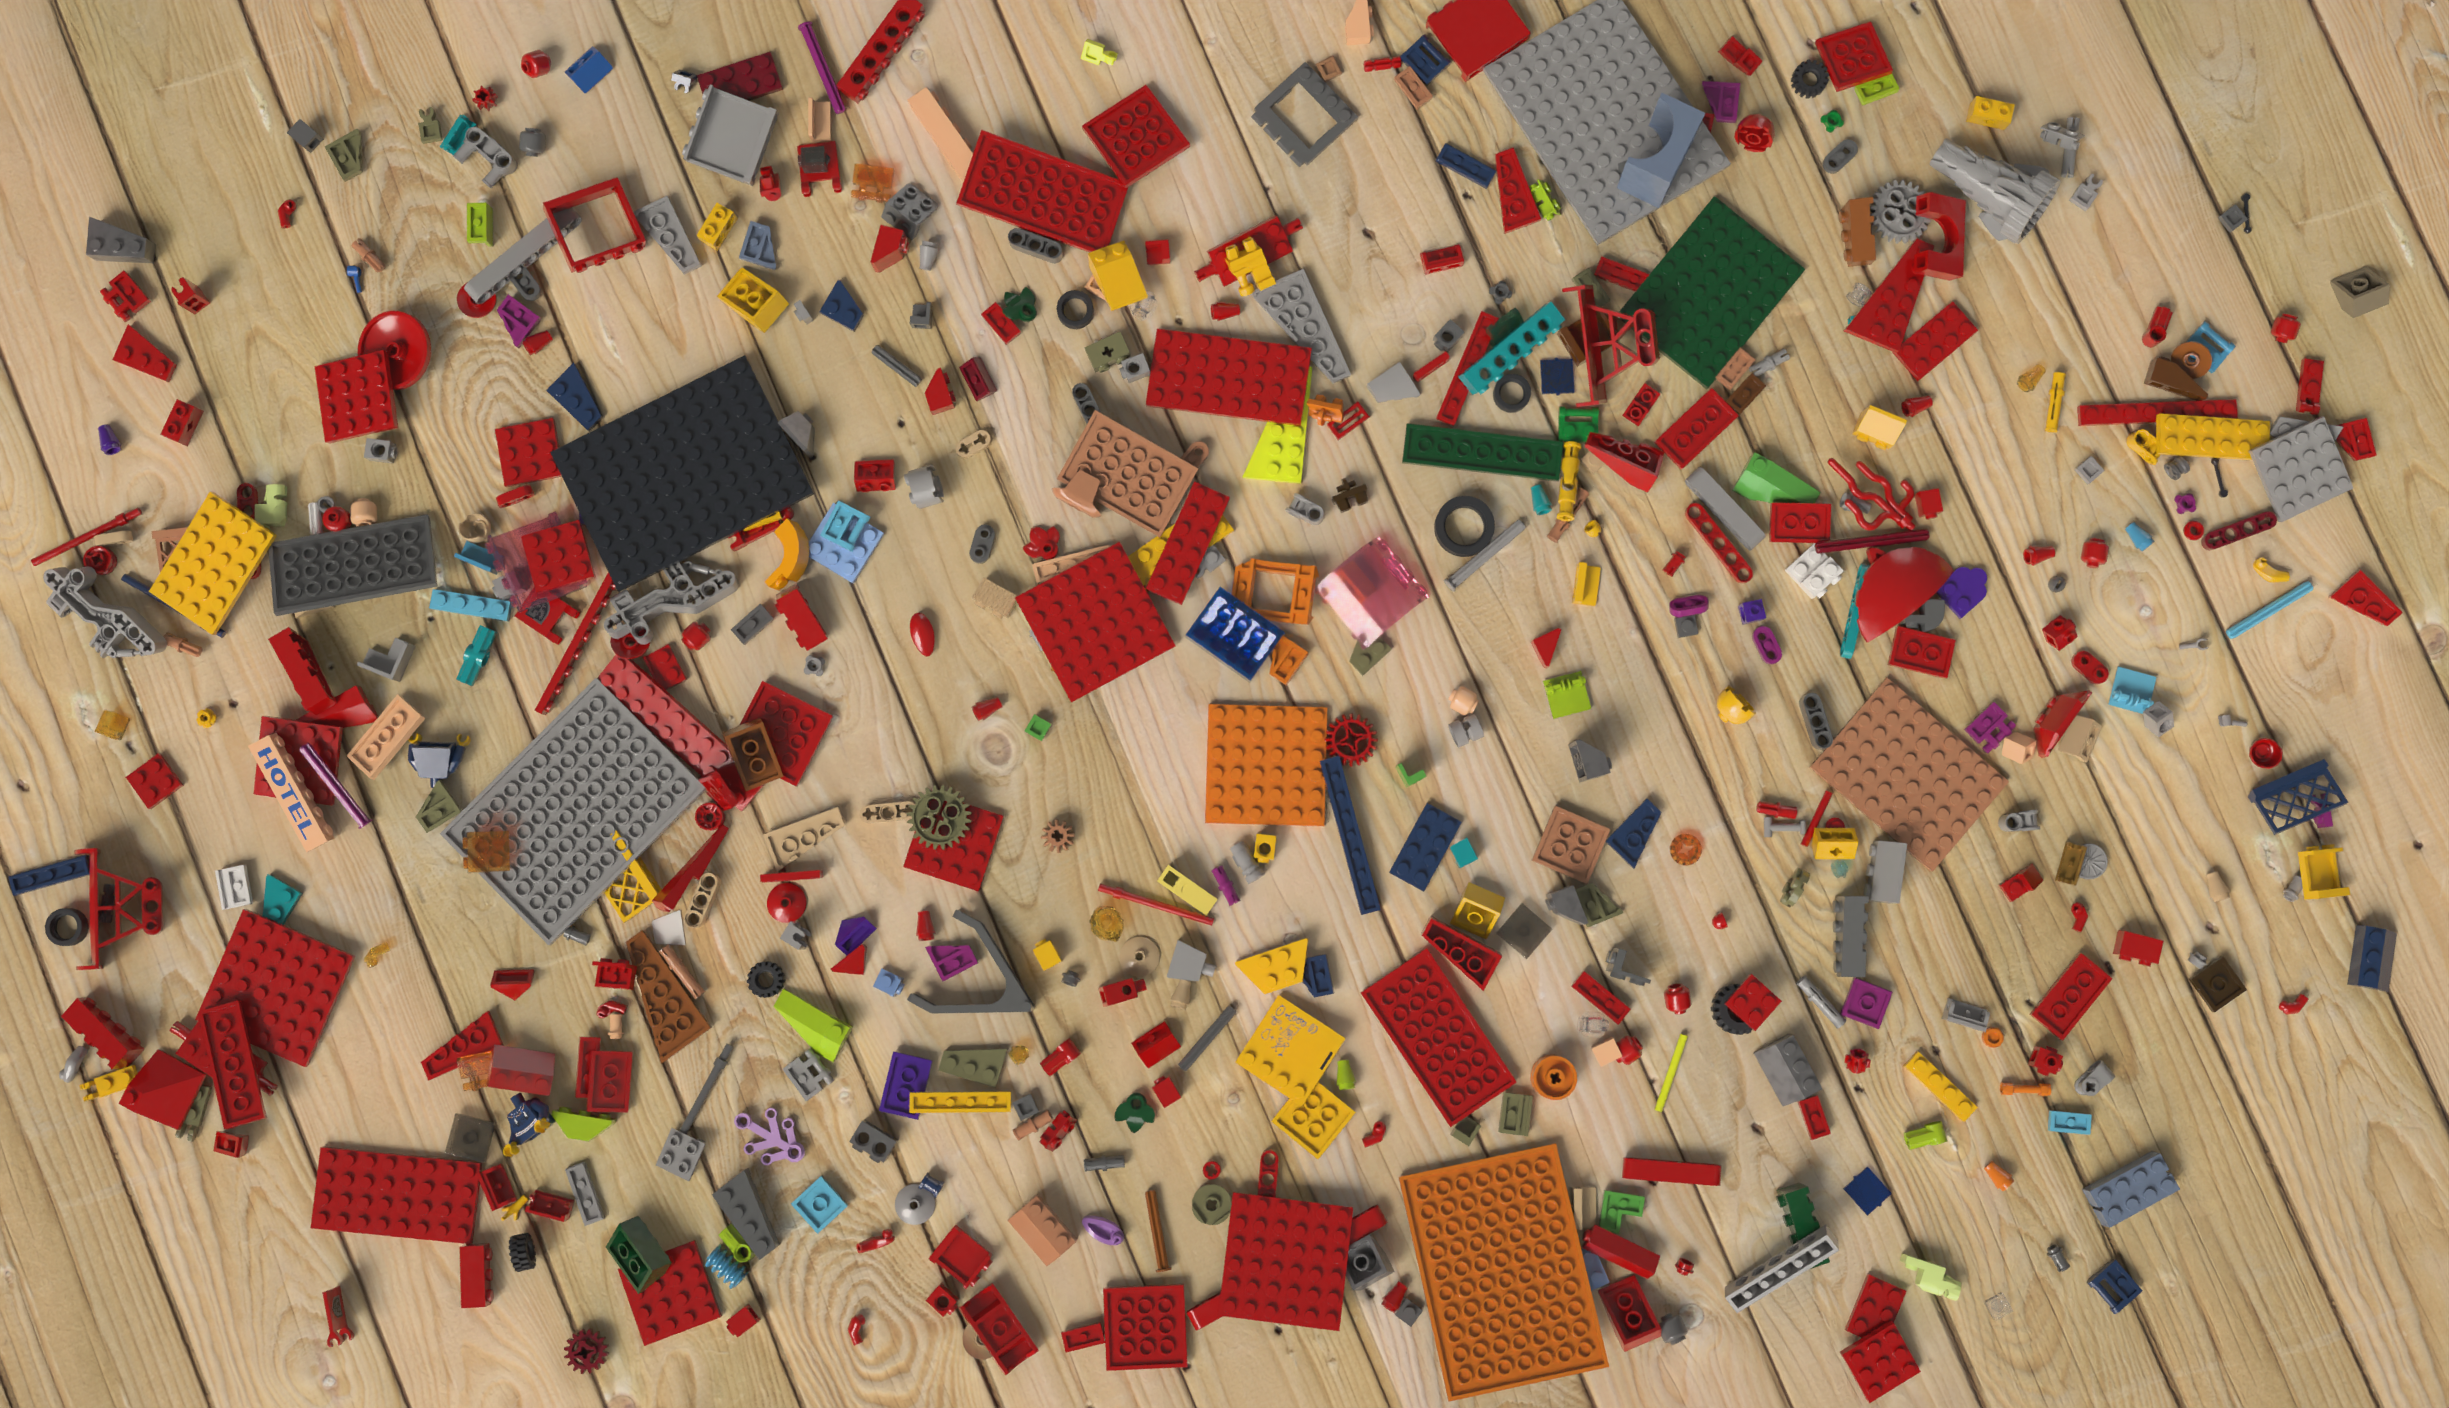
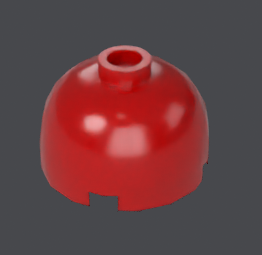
[1734,114,1775,152]

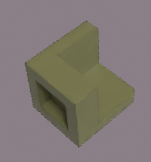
[1450,1117,1481,1146]

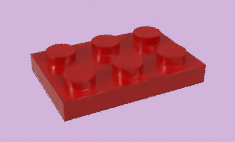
[1769,503,1831,543]
[1887,626,1956,679]
[586,1050,633,1113]
[1845,1274,1907,1338]

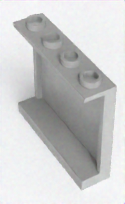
[682,85,779,186]

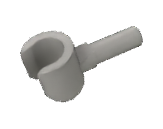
[2179,638,2209,650]
[2218,714,2247,727]

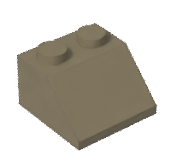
[2330,267,2390,318]

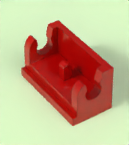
[1420,244,1464,275]
[171,277,210,314]
[476,1163,518,1211]
[525,1190,574,1222]

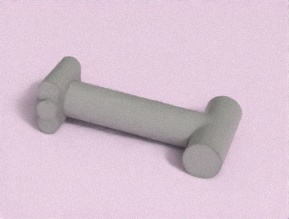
[1764,817,1806,837]

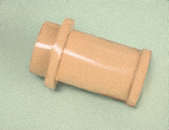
[608,1014,624,1039]

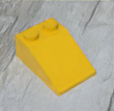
[1088,240,1148,311]
[717,267,789,333]

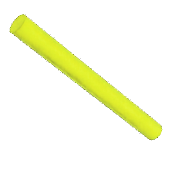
[1654,1034,1688,1112]

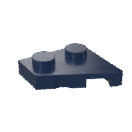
[819,280,864,332]
[1302,954,1335,998]

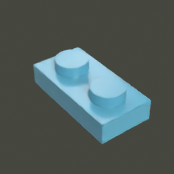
[2048,1110,2092,1135]

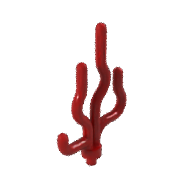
[1828,458,1916,531]

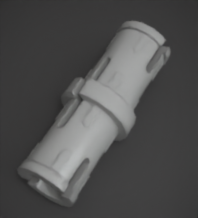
[1749,348,1790,377]

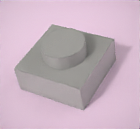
[794,300,813,324]
[2075,456,2104,485]

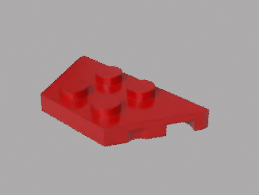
[698,771,738,811]

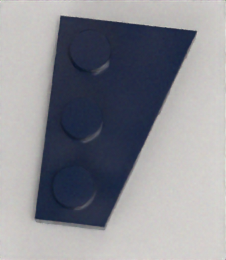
[546,362,603,432]
[1605,799,1662,869]

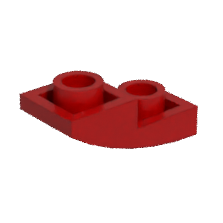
[1622,383,1660,426]

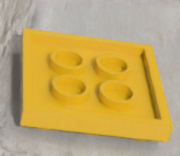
[1271,1082,1356,1159]

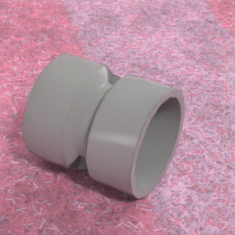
[1448,713,1484,748]

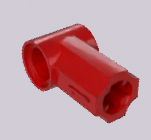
[2142,306,2173,348]
[1039,1038,1082,1076]

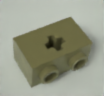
[1084,331,1131,373]

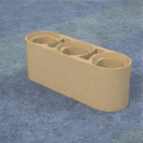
[684,873,721,928]

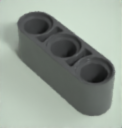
[1008,228,1063,264]
[1072,383,1101,425]
[1799,693,1833,750]

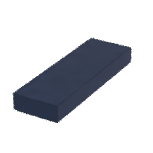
[1436,143,1496,189]

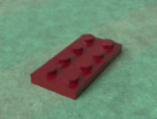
[696,52,783,101]

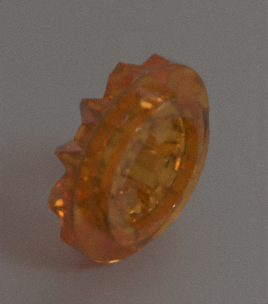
[1669,834,1702,866]

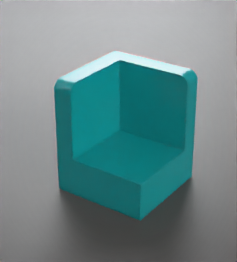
[1450,838,1478,868]

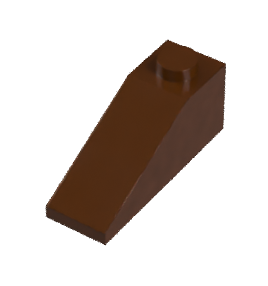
[2144,357,2208,401]

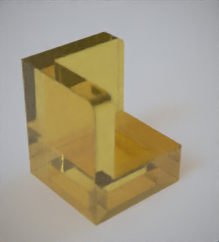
[94,710,130,740]

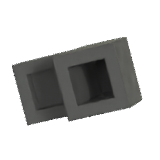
[1900,599,1945,632]

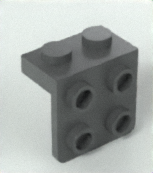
[881,183,938,240]
[1605,948,1651,986]

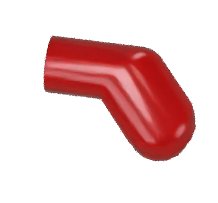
[2071,902,2088,933]
[2279,994,2309,1015]
[596,1000,628,1019]
[1362,1121,1386,1148]
[848,1314,866,1346]

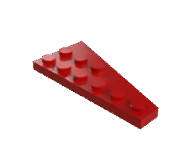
[1843,238,1934,353]

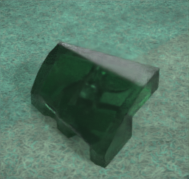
[1486,307,1524,347]

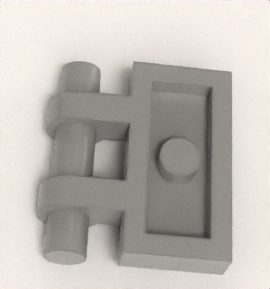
[783,1048,834,1101]

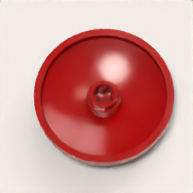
[358,311,431,390]

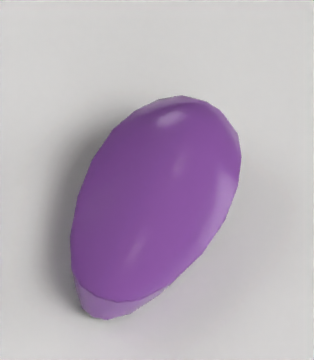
[1082,1215,1124,1245]

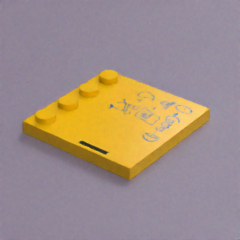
[1235,995,1346,1107]

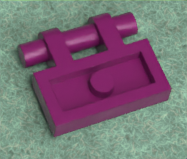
[1964,702,2016,754]

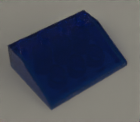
[1185,587,1285,683]

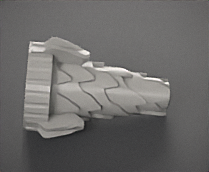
[1929,138,2061,244]

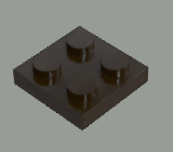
[2189,956,2247,1012]

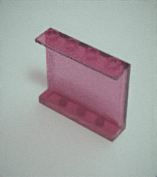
[485,511,588,612]

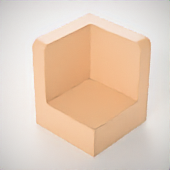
[2002,732,2036,764]
[1591,1036,1622,1067]

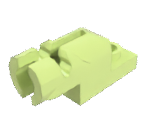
[255,484,288,532]
[1900,1253,1961,1301]

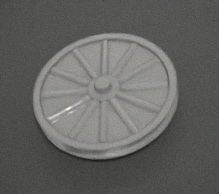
[2079,844,2108,879]

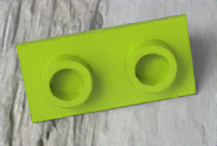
[1529,179,1562,221]

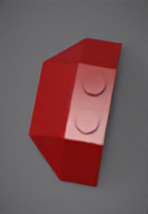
[2033,690,2093,758]

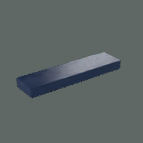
[8,855,90,896]

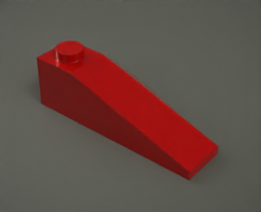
[1585,432,1665,493]

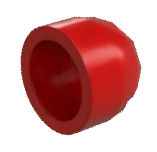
[1712,912,1728,929]

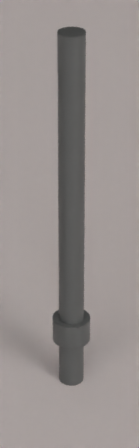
[679,1043,733,1134]

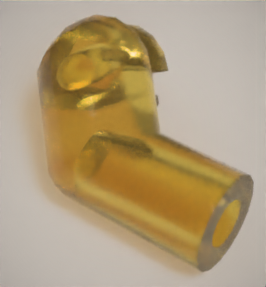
[364,942,390,968]

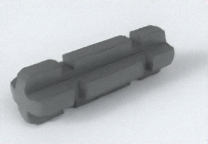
[99,884,115,923]

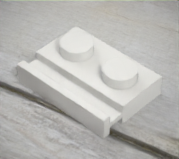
[215,865,253,910]

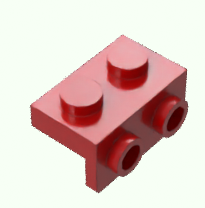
[592,958,637,990]

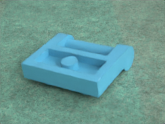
[820,500,871,552]

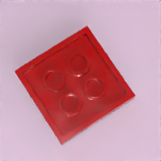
[1815,21,1893,92]
[495,418,562,487]
[521,520,596,594]
[1840,1320,1921,1404]

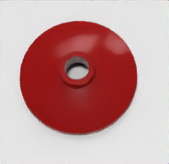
[457,282,497,318]
[610,630,651,659]
[767,883,807,923]

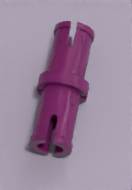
[1211,865,1241,906]

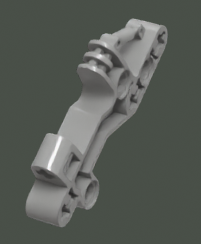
[604,561,739,645]
[43,566,167,658]

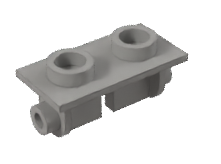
[2040,122,2085,151]

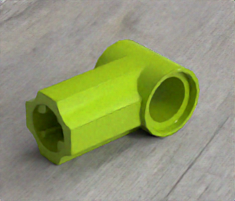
[1904,1121,1948,1150]
[718,1223,755,1262]

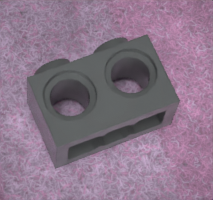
[849,1119,898,1163]

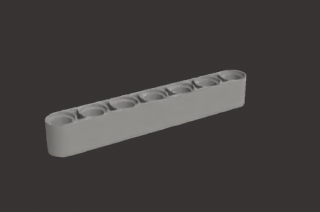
[464,208,582,304]

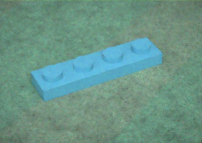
[429,589,512,622]

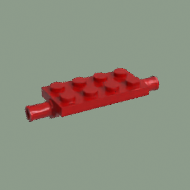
[1194,215,1303,287]
[170,1019,278,1096]

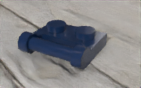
[1400,34,1452,86]
[2086,1259,2143,1314]

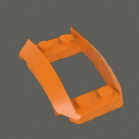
[1230,558,1319,625]

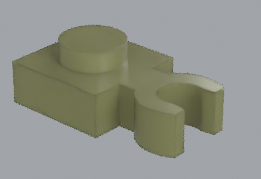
[418,107,443,144]

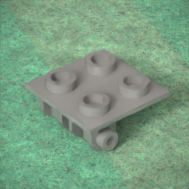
[656,1128,705,1181]

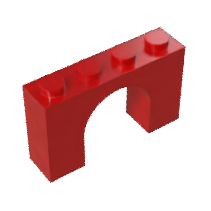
[1914,192,1966,281]

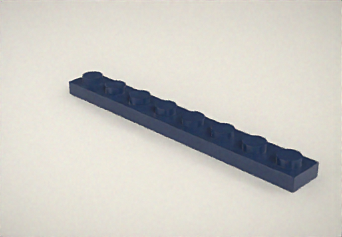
[1319,756,1381,915]

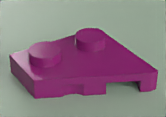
[1702,81,1740,123]

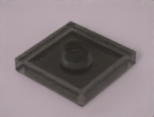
[1496,903,1552,959]
[445,1113,496,1163]

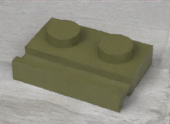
[1498,1092,1533,1136]

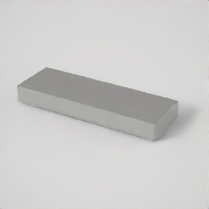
[565,1161,605,1226]

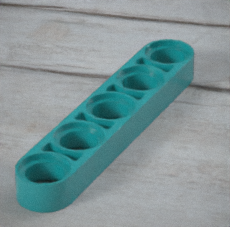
[1840,563,1870,659]

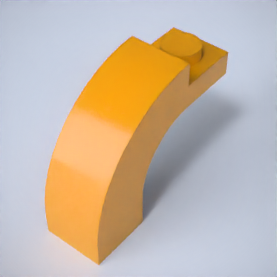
[765,518,809,591]

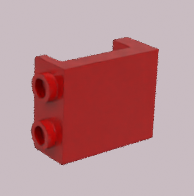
[928,1225,993,1289]

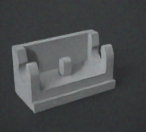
[780,921,811,950]
[1942,998,1990,1032]

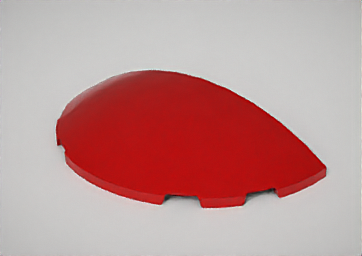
[1855,547,1954,642]

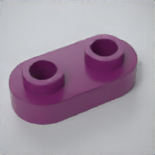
[1669,595,1709,617]
[1752,626,1782,664]

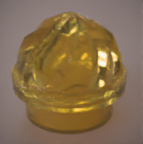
[1008,1045,1029,1066]

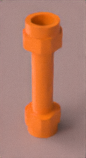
[2000,1082,2051,1096]

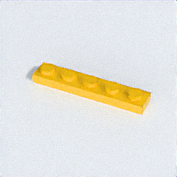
[909,1091,1011,1113]

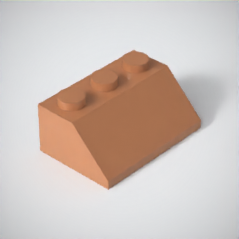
[1007,1194,1077,1266]

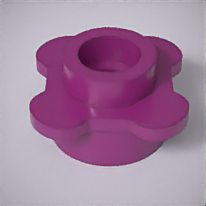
[2174,493,2196,514]

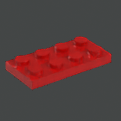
[1892,301,1978,381]
[1654,388,1739,470]
[2029,953,2113,1040]

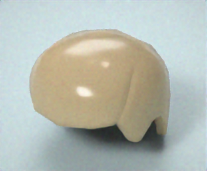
[458,513,491,543]

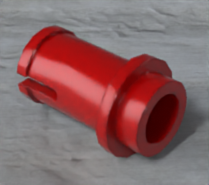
[1662,551,1686,577]

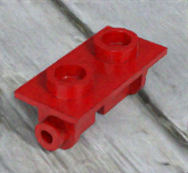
[1039,1110,1077,1152]

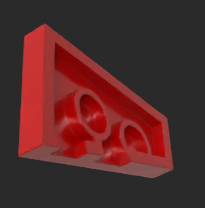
[112,324,177,382]
[2329,570,2403,626]

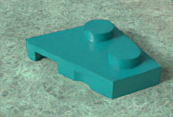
[263,874,303,925]

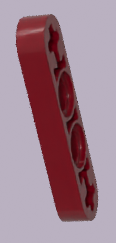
[2201,511,2277,551]

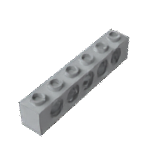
[1725,1225,1839,1313]

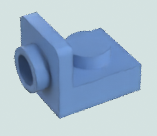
[873,968,905,997]

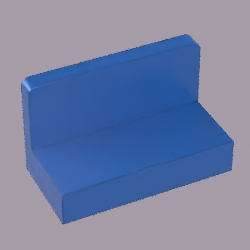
[564,46,613,93]

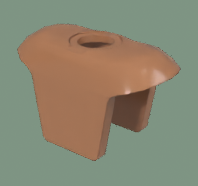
[1052,470,1102,518]

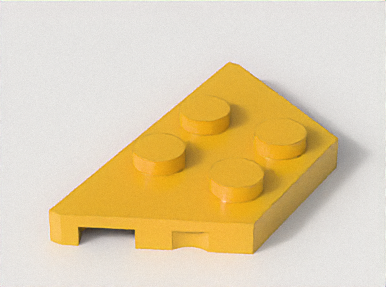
[1235,938,1309,994]

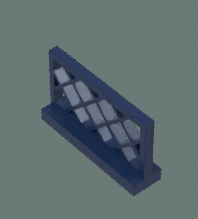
[2248,759,2348,835]

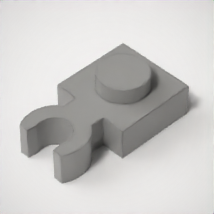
[2069,174,2103,211]
[1196,545,1226,579]

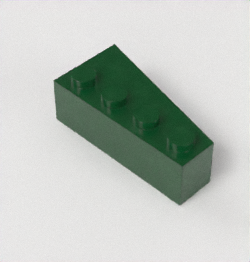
[1776,1183,1830,1269]

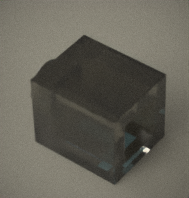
[798,146,828,173]

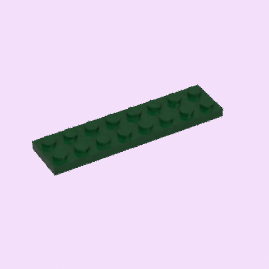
[1402,423,1563,482]

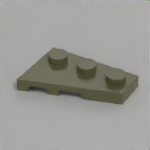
[938,1049,1008,1088]

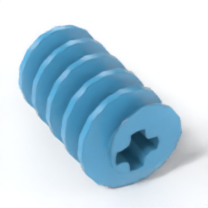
[705,1244,750,1289]

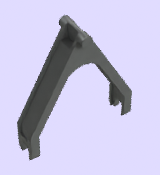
[907,910,1035,1014]

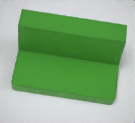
[1395,763,1427,788]

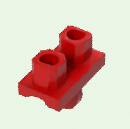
[759,166,781,201]

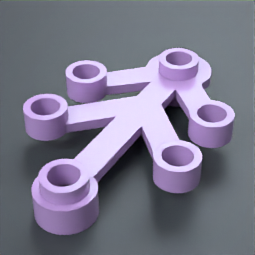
[734,1107,805,1165]

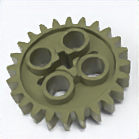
[907,785,972,850]

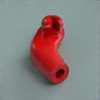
[856,1229,895,1253]

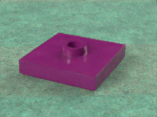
[1840,977,1893,1029]

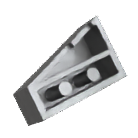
[86,216,156,264]

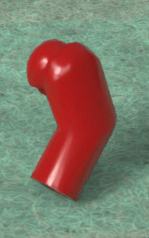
[278,199,296,229]

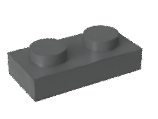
[731,604,774,645]

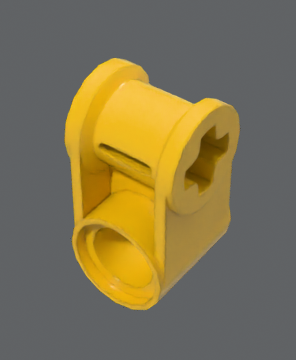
[2126,429,2161,465]

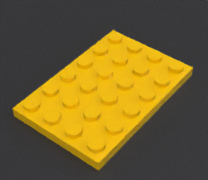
[149,492,277,635]

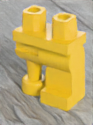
[1225,237,1276,296]

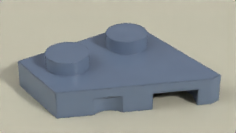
[739,220,776,270]

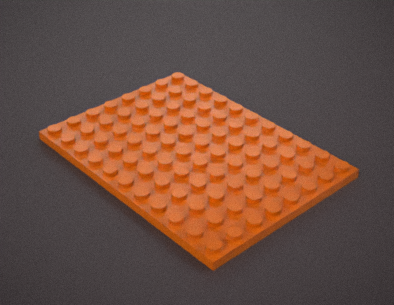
[1399,1143,1609,1402]

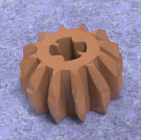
[1041,819,1075,853]

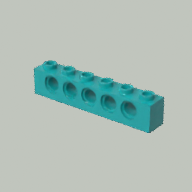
[1458,301,1565,395]

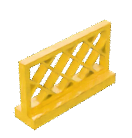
[604,830,662,923]

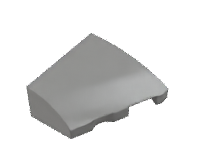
[1367,362,1420,403]

